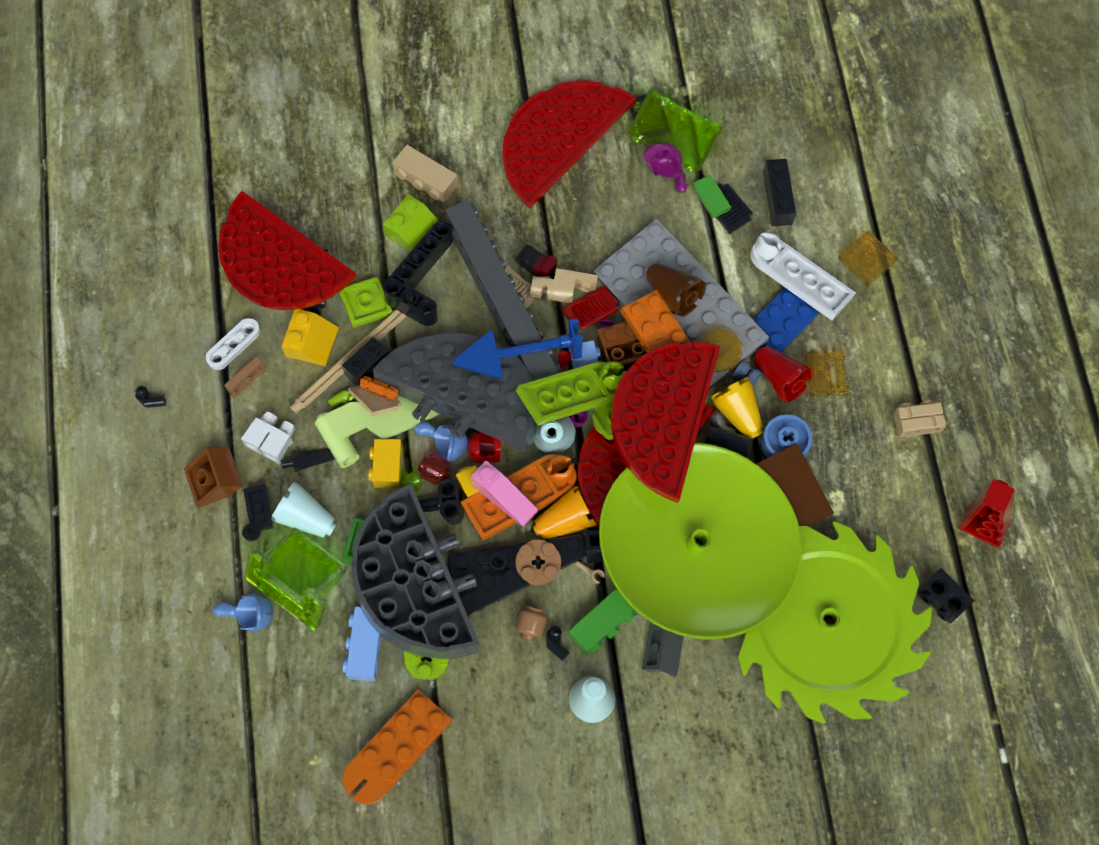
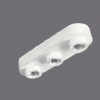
[206,318,260,370]

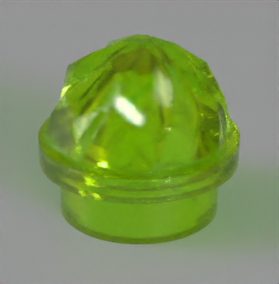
[400,471,423,492]

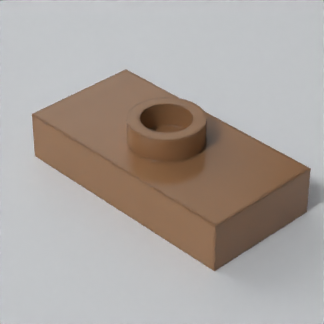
[224,356,266,398]

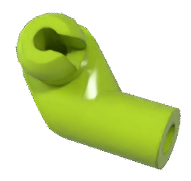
[327,390,358,409]

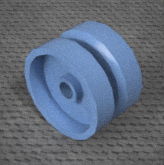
[759,414,813,460]

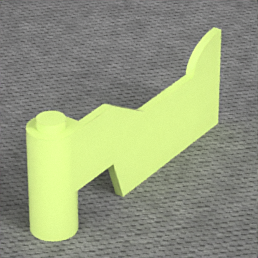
[315,395,440,468]

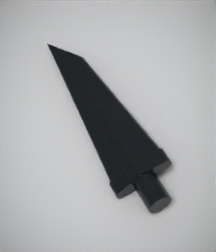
[281,446,357,472]

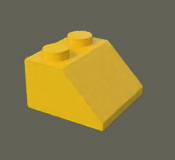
[281,309,339,367]

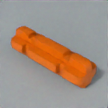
[359,376,399,400]

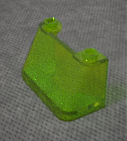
[628,88,725,173]

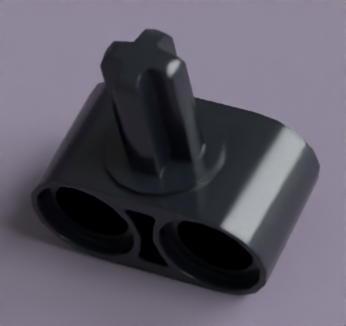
[419,479,464,525]

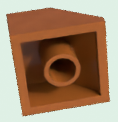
[184,447,242,508]

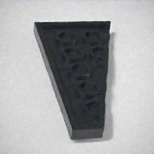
[449,534,586,616]

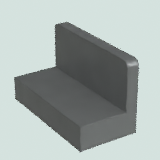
[642,625,684,677]

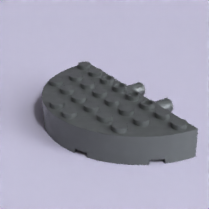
[373,333,537,452]
[352,484,479,659]

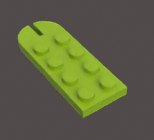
[516,361,627,426]

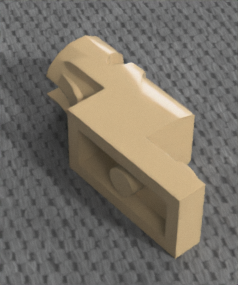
[530,268,598,303]

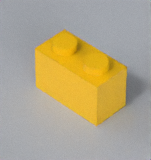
[369,439,403,488]

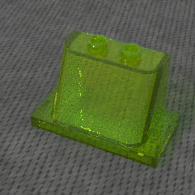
[244,527,347,631]

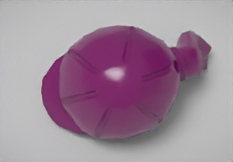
[643,142,688,193]

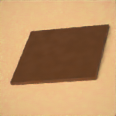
[756,444,834,526]

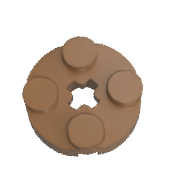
[516,540,561,586]

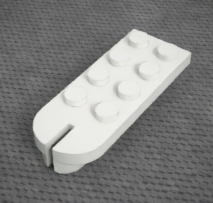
[750,232,856,321]

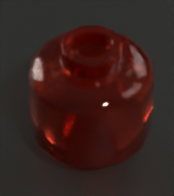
[417,453,452,485]

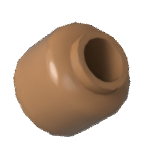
[515,606,548,641]

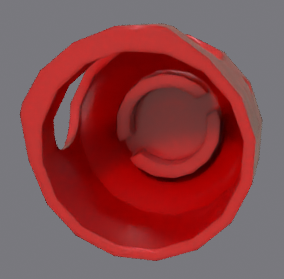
[467,432,501,463]

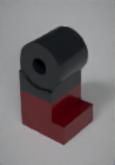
[515,245,557,277]

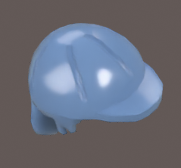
[414,422,468,461]
[212,593,274,632]

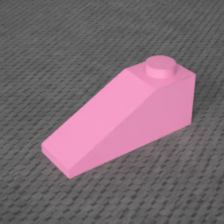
[471,461,538,527]

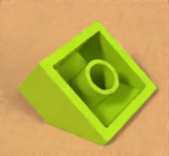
[383,194,439,252]

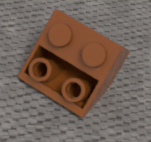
[597,322,646,366]

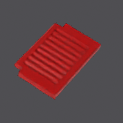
[561,286,619,330]

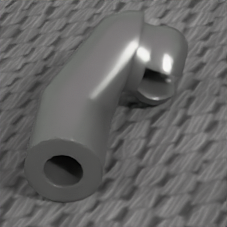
[710,409,736,433]

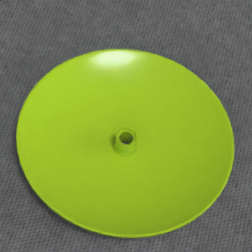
[599,443,802,639]

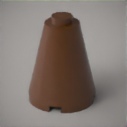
[646,263,706,317]

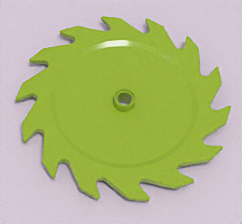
[738,521,932,724]

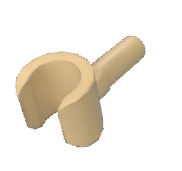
[575,560,605,585]

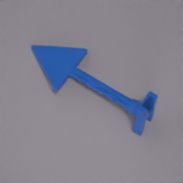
[452,319,583,379]

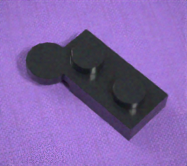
[242,484,274,542]

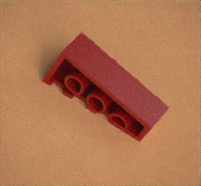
[958,479,1015,549]

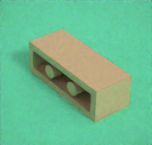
[392,145,458,203]

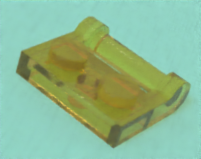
[805,351,850,397]

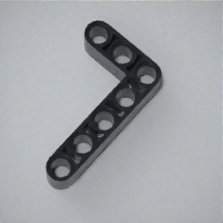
[383,221,452,326]

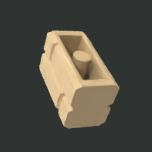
[893,400,946,438]

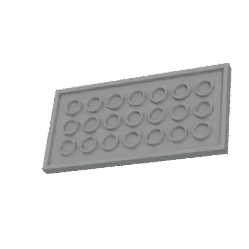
[593,218,769,390]

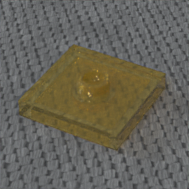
[838,231,898,287]

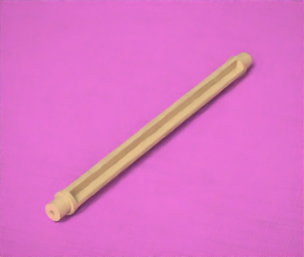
[290,302,412,414]

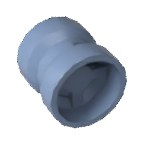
[732,360,762,386]

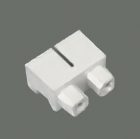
[241,411,295,465]

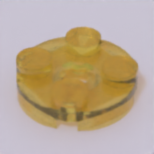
[701,328,742,373]

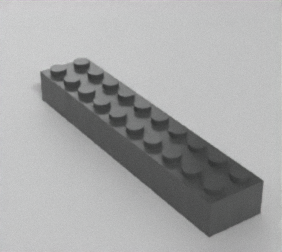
[445,200,562,381]

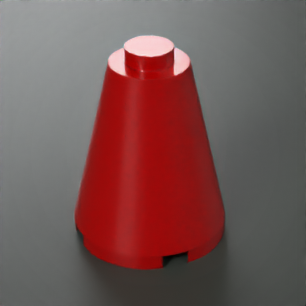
[754,346,814,403]

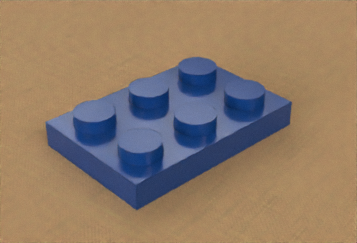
[753,288,819,353]

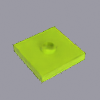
[339,276,393,328]

